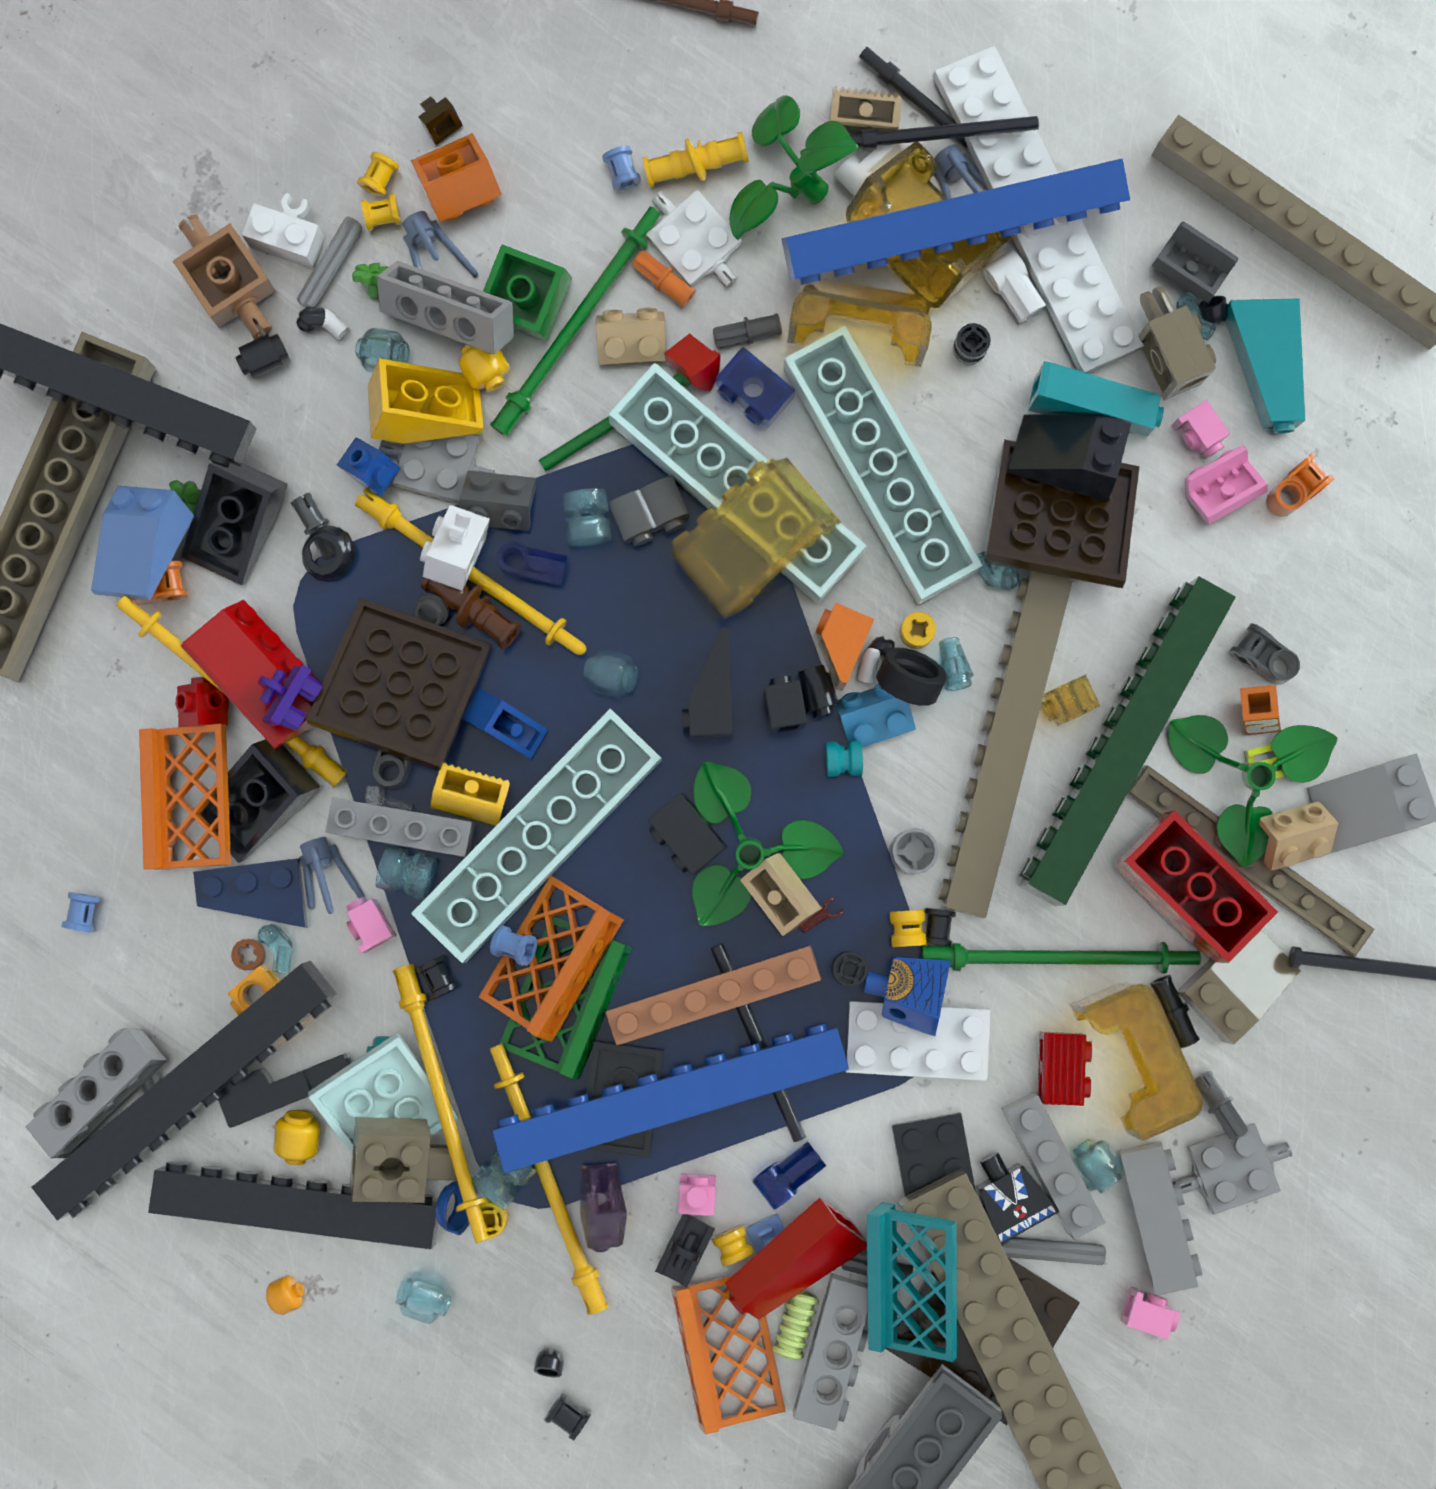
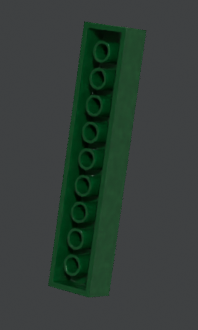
[1018,576,1236,906]

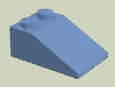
[91,486,194,600]

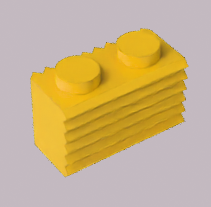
[430,762,510,826]

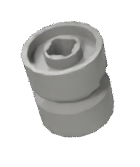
[889,828,938,875]

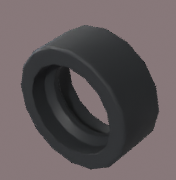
[876,648,947,706]

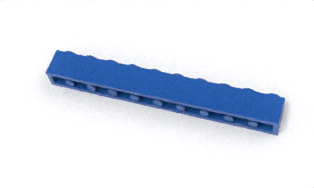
[781,158,1130,285]
[491,1023,849,1173]

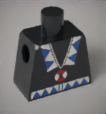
[976,1152,1059,1244]

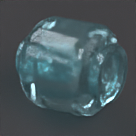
[355,328,410,373]
[584,649,638,698]
[1072,1138,1123,1194]
[395,1272,451,1324]

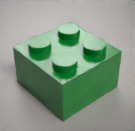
[483,244,572,341]

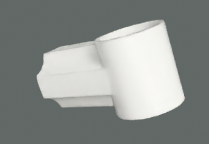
[834,144,904,201]
[982,250,1046,323]

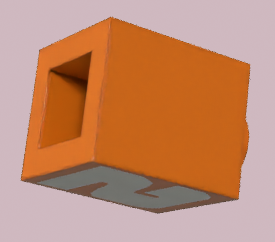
[1240,685,1281,735]

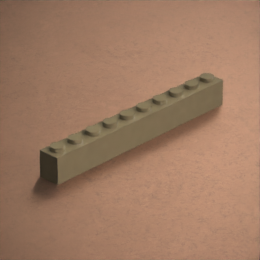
[1151,114,1436,350]
[938,571,1073,918]

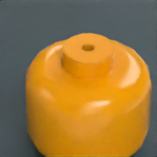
[266,1275,304,1315]

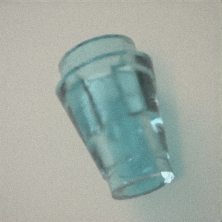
[939,637,974,691]

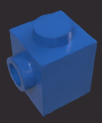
[336,437,400,496]

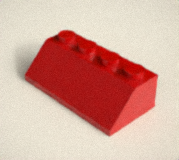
[181,599,322,749]

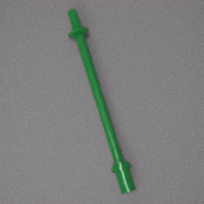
[490,206,660,438]
[920,942,1201,974]

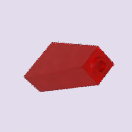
[725,1197,867,1320]

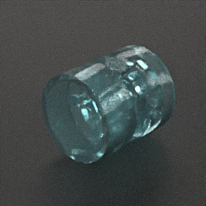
[562,488,612,546]
[375,844,437,901]
[472,1149,537,1210]

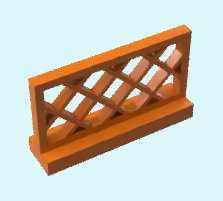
[139,724,231,870]
[479,876,624,1042]
[671,1274,786,1435]

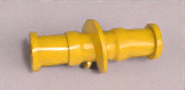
[643,131,749,188]

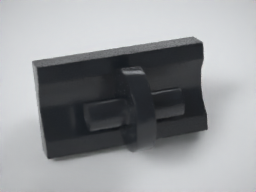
[655,1214,715,1287]

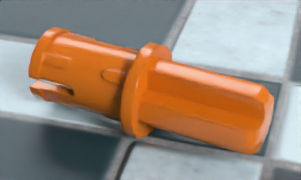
[632,251,696,308]

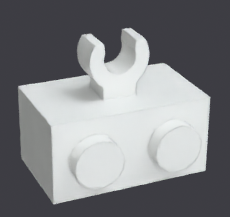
[242,193,325,269]
[420,505,489,591]

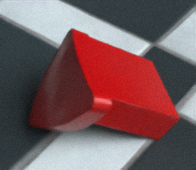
[664,333,721,391]

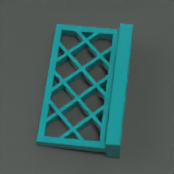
[867,1202,957,1362]

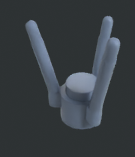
[933,144,988,200]
[402,211,478,277]
[299,837,365,914]

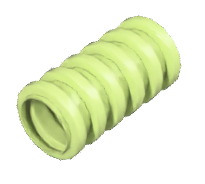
[773,1291,819,1360]

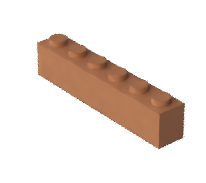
[606,945,822,1046]

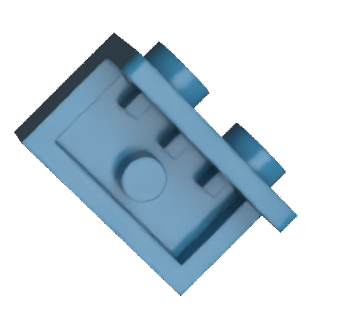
[836,683,916,747]

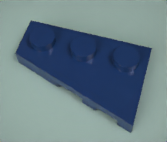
[193,858,308,928]

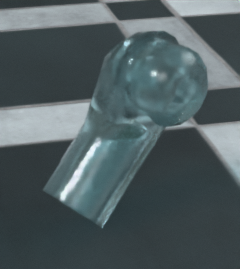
[257,924,293,973]

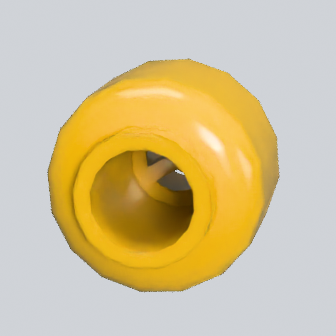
[458,345,509,392]
[273,1110,321,1166]

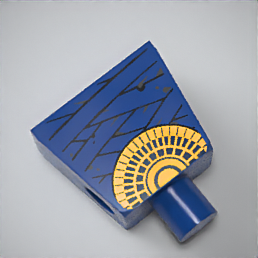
[864,957,951,1036]

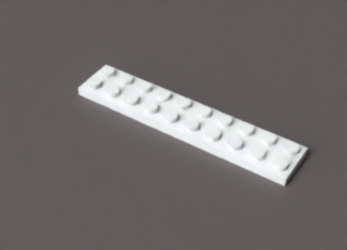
[932,46,1144,373]

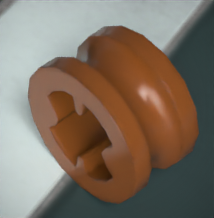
[231,939,266,970]

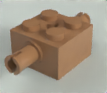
[173,214,276,339]

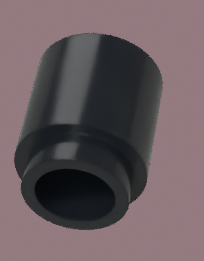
[235,333,290,379]
[797,665,839,719]

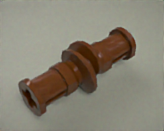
[421,577,522,650]

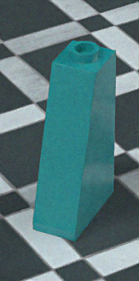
[1225,298,1305,434]
[1028,361,1164,436]

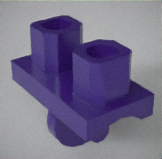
[257,664,323,730]

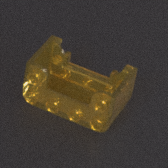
[670,458,841,619]
[1070,982,1203,1141]

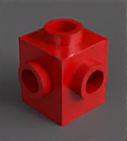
[175,677,229,727]

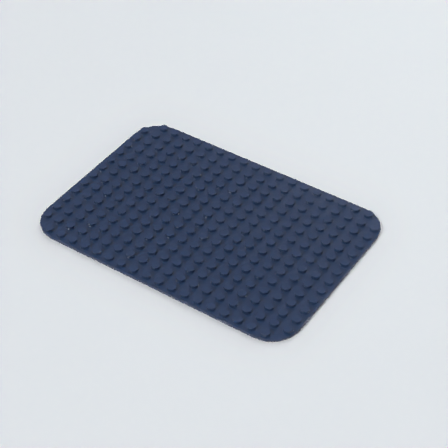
[293,444,922,1209]

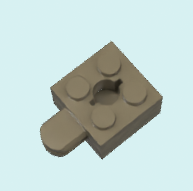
[1138,286,1216,401]
[349,1117,457,1203]

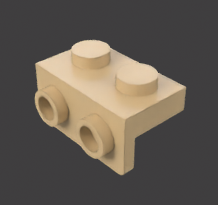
[596,307,666,365]
[1259,801,1338,871]

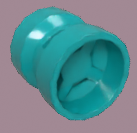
[825,741,863,777]

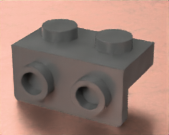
[1152,221,1238,304]
[459,471,536,531]

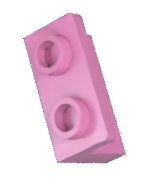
[1185,445,1268,525]

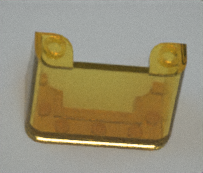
[846,142,1012,308]
[787,277,932,367]

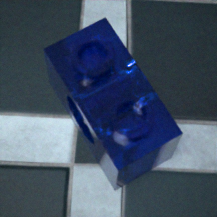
[716,346,796,429]

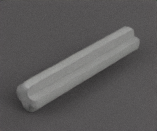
[297,216,362,308]
[1001,1237,1106,1265]

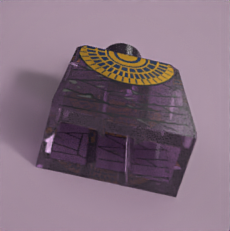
[580,1163,627,1252]

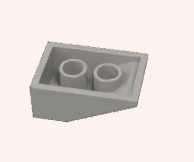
[1307,753,1436,854]

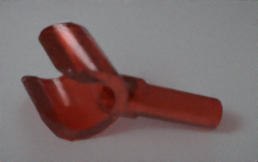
[799,897,844,933]

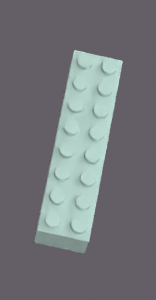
[783,326,983,605]
[609,363,867,604]
[411,709,662,963]

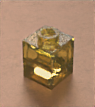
[1042,675,1100,727]

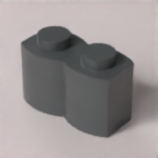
[608,475,689,547]

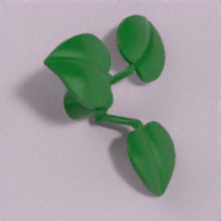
[729,95,859,241]
[1168,715,1338,867]
[692,761,843,926]

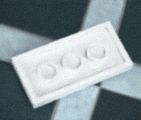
[845,1001,991,1081]

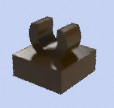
[418,96,463,145]

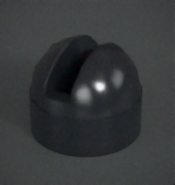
[1199,296,1228,325]
[534,1348,564,1378]

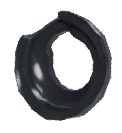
[302,526,356,582]

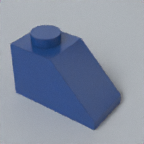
[463,688,548,759]

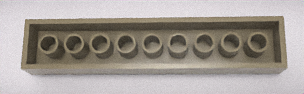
[0,332,156,682]
[898,1169,1122,1489]

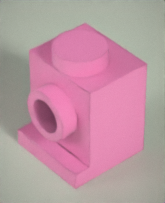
[1171,400,1230,458]
[346,896,396,953]
[678,1173,716,1216]
[1121,1286,1180,1340]

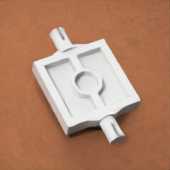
[646,189,743,288]

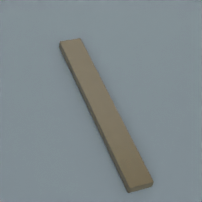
[1127,765,1375,957]

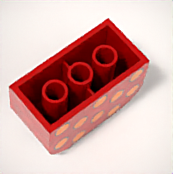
[1115,810,1278,963]

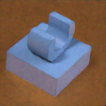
[745,1213,784,1254]

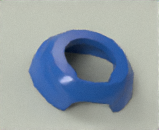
[435,1181,477,1235]

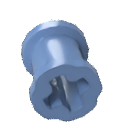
[602,146,641,191]
[61,892,100,932]
[490,925,537,966]

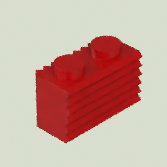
[1038,1031,1092,1106]

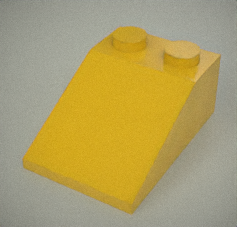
[368,358,484,444]

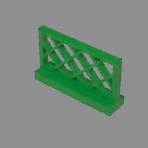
[500,917,632,1079]

